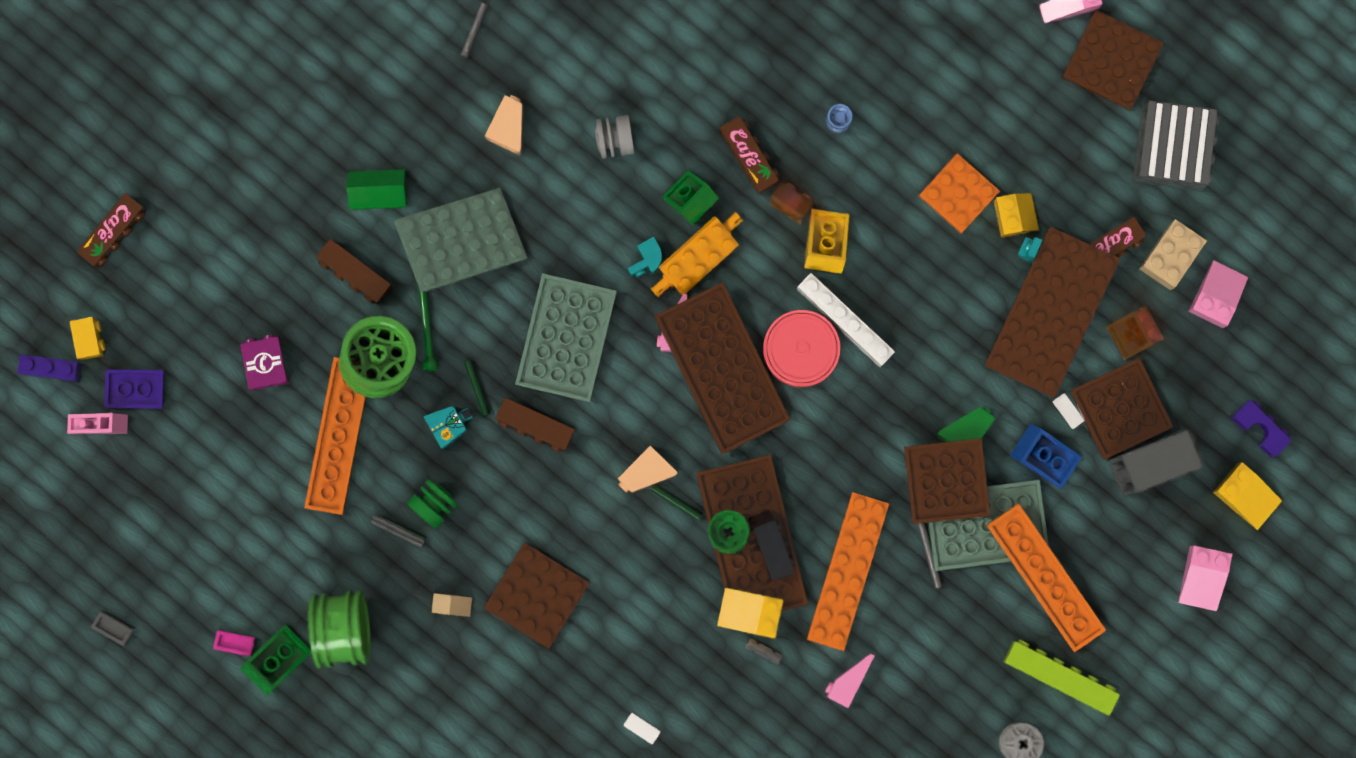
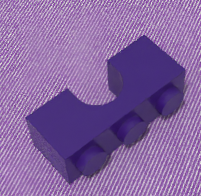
[17,354,83,383]
[1230,400,1292,458]

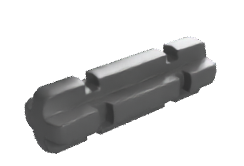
[746,639,782,665]

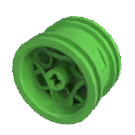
[339,316,416,398]
[309,590,371,669]

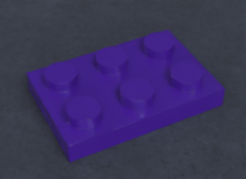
[104,370,165,409]

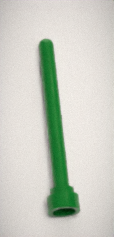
[419,289,438,371]

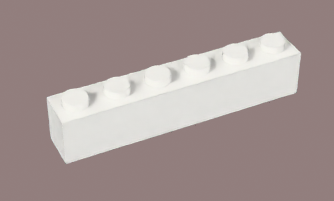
[797,273,895,367]

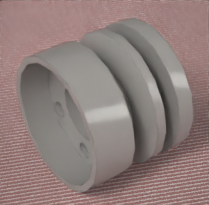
[595,115,634,159]
[998,722,1044,758]

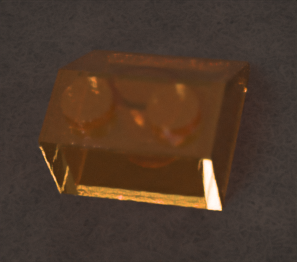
[769,182,814,224]
[1106,305,1164,360]

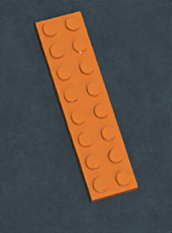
[304,357,371,515]
[807,492,889,651]
[986,503,1106,652]

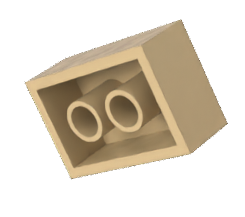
[1139,219,1207,290]

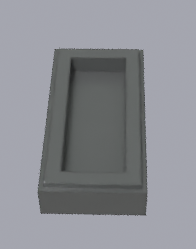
[91,611,135,647]

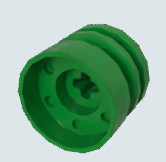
[406,479,458,530]
[708,510,749,554]

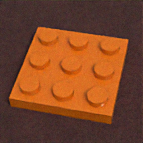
[919,153,1000,234]

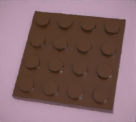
[1062,10,1164,111]
[1070,358,1173,460]
[904,438,990,524]
[484,542,590,649]

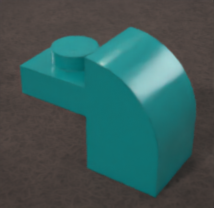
[628,237,662,278]
[1018,237,1042,264]

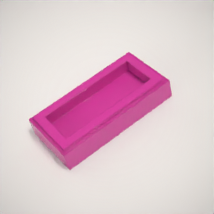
[213,630,256,657]

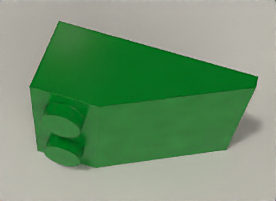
[240,625,312,696]

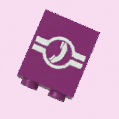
[240,334,289,391]

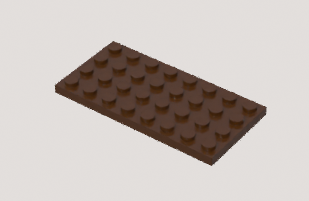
[984,227,1120,398]
[654,282,790,454]
[696,455,808,611]

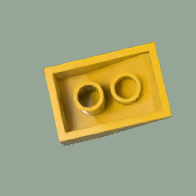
[804,209,849,274]
[1213,462,1282,530]
[717,588,783,638]

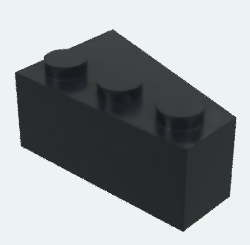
[748,510,795,581]

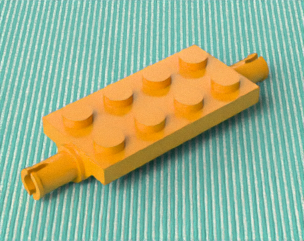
[650,212,743,298]

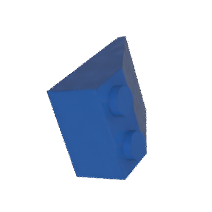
[1010,424,1082,489]

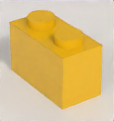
[70,317,105,361]

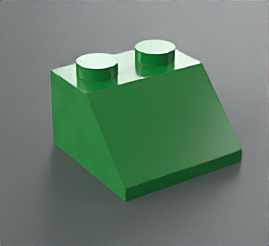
[662,170,719,225]

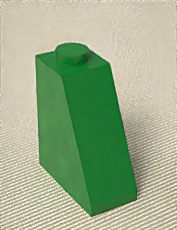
[936,407,995,442]

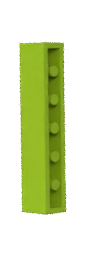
[1003,640,1120,716]

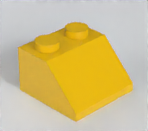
[994,193,1039,238]

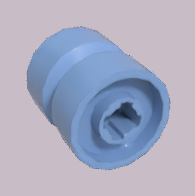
[826,104,852,133]

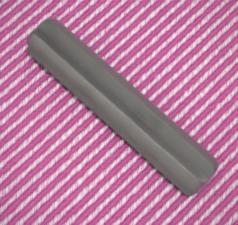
[371,514,425,547]

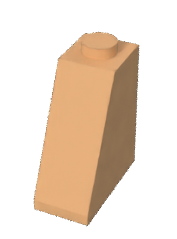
[485,95,523,155]
[618,446,678,493]

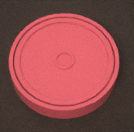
[763,310,840,388]

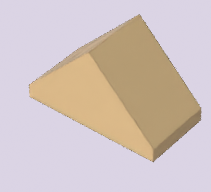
[432,593,472,617]

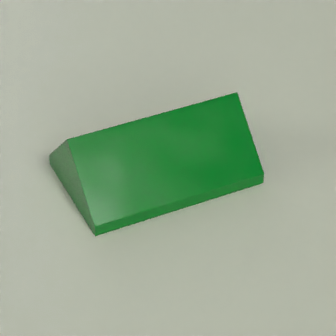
[346,169,407,210]

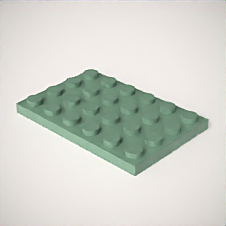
[394,188,527,293]
[515,273,617,403]
[928,480,1049,571]

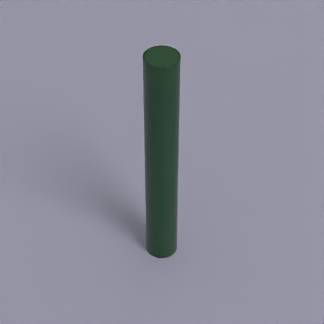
[464,360,490,417]
[651,484,703,521]

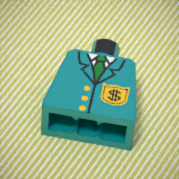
[424,406,473,450]

